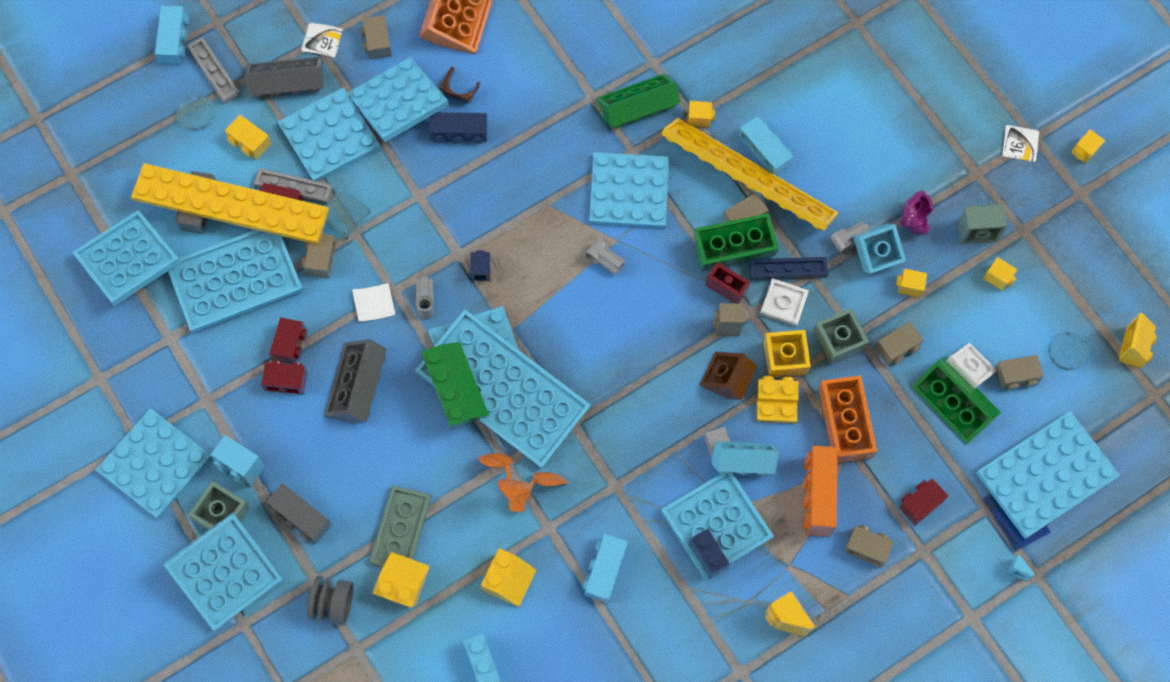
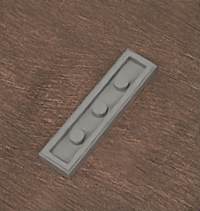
[187,37,241,104]
[253,168,333,205]

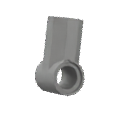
[830,221,870,254]
[585,239,625,275]
[416,277,435,319]

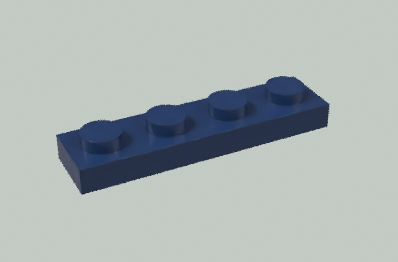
[749,257,828,280]

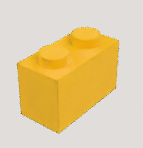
[225,115,271,160]

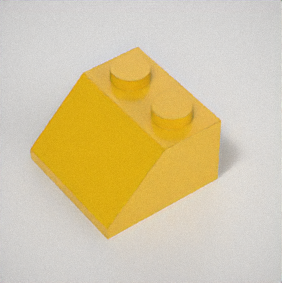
[1118,313,1157,368]
[481,548,537,607]
[373,552,430,608]
[765,591,815,637]

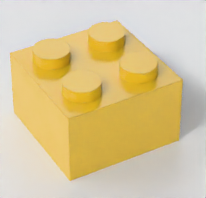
[763,330,811,378]

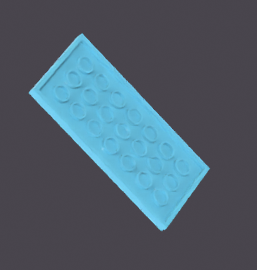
[415,309,591,469]

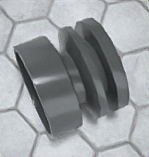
[307,575,354,626]

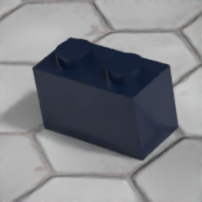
[688,529,730,579]

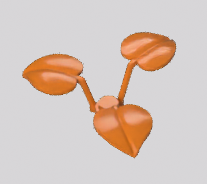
[478,453,569,512]

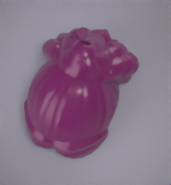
[900,190,934,235]

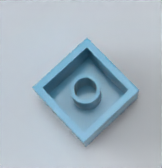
[853,223,906,274]
[211,435,265,487]

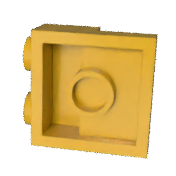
[757,376,798,424]

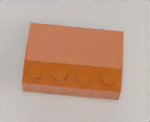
[419,0,493,54]

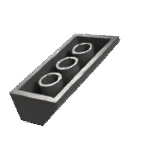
[245,57,324,98]
[324,339,387,424]

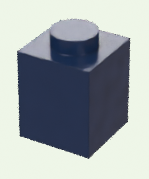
[470,250,491,281]

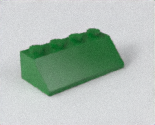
[596,73,681,128]
[694,213,779,272]
[421,342,489,430]
[912,356,1001,444]

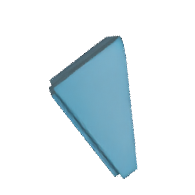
[1008,555,1034,581]

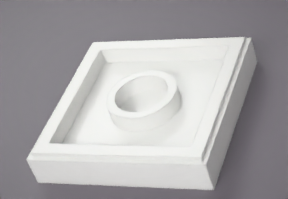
[760,278,809,327]
[946,343,997,389]

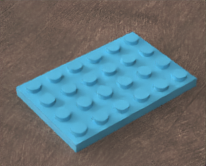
[168,230,303,333]
[976,411,1120,539]

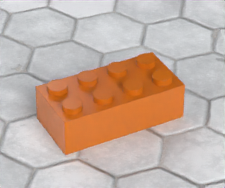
[818,375,878,463]
[802,446,837,537]

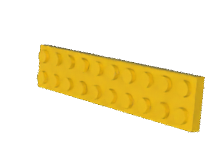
[662,118,839,231]
[131,163,330,245]

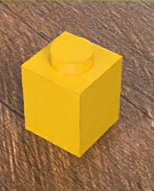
[688,101,715,128]
[1072,129,1105,163]
[983,257,1018,291]
[896,268,927,298]

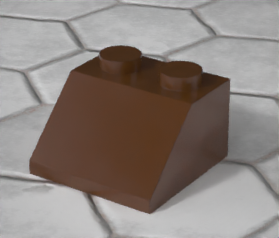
[699,351,757,400]

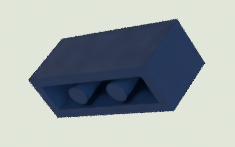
[429,112,487,143]

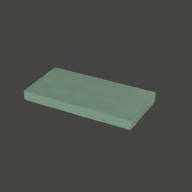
[369,485,432,567]

